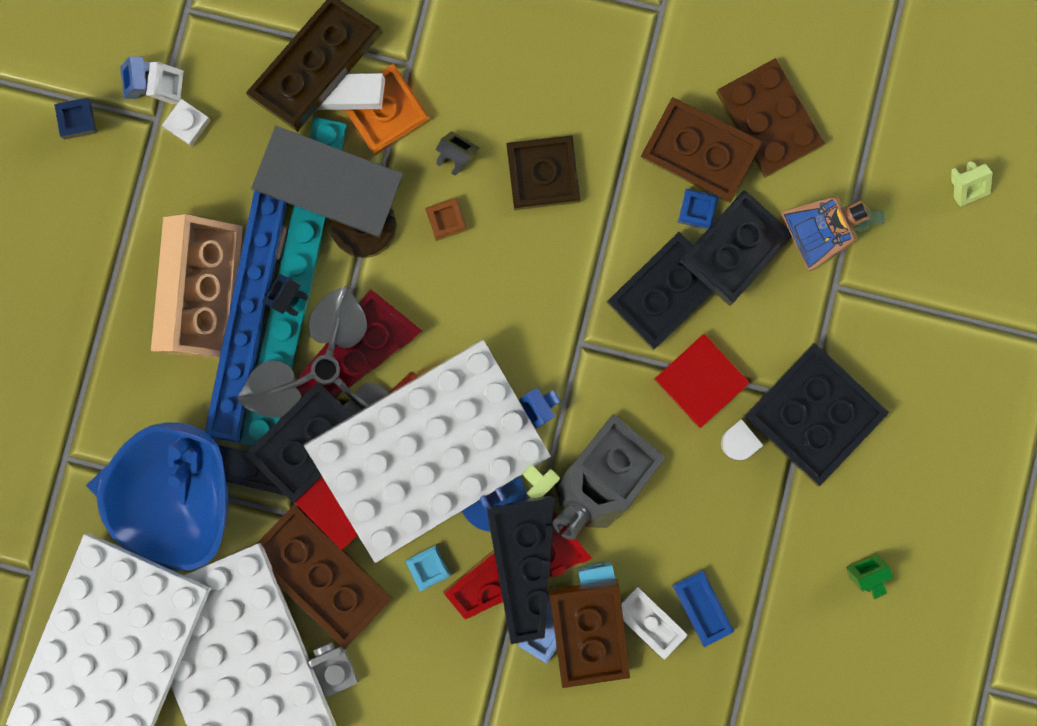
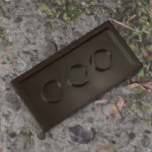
[246,0,383,132]

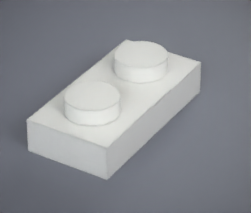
[621,586,688,660]

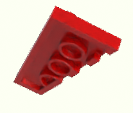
[443,511,592,620]

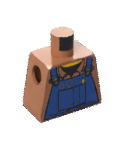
[781,197,870,271]

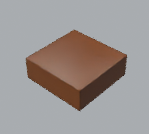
[425,197,468,241]

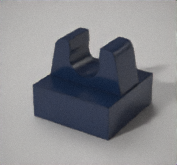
[54,98,97,140]

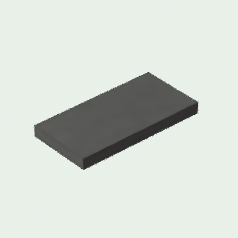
[251,125,403,238]

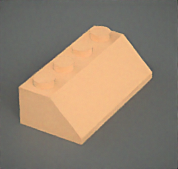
[151,214,243,358]

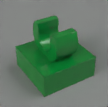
[846,553,894,600]

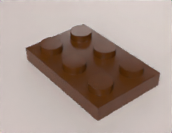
[716,58,825,178]
[641,97,762,203]
[549,579,630,688]

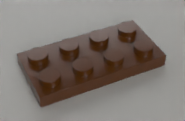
[255,504,393,650]

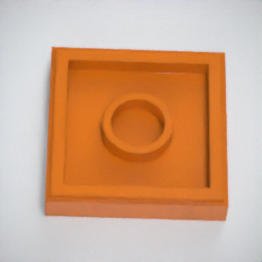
[345,63,430,156]

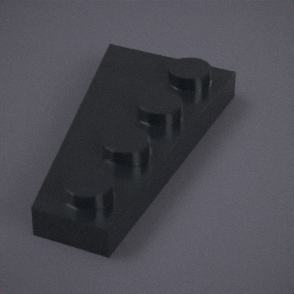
[486,495,555,644]

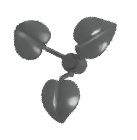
[237,286,389,417]

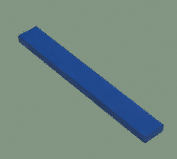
[205,191,288,443]

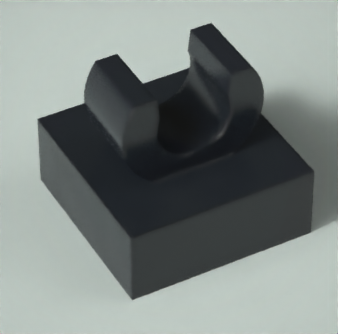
[436,131,479,175]
[262,273,308,316]

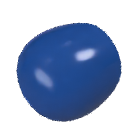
[97,422,229,570]

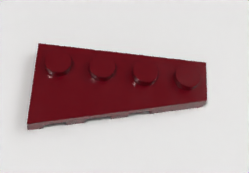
[296,289,423,398]

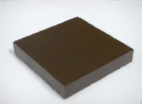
[506,135,580,210]

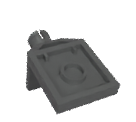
[553,414,665,540]

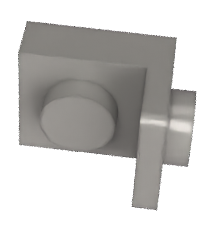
[308,642,359,697]

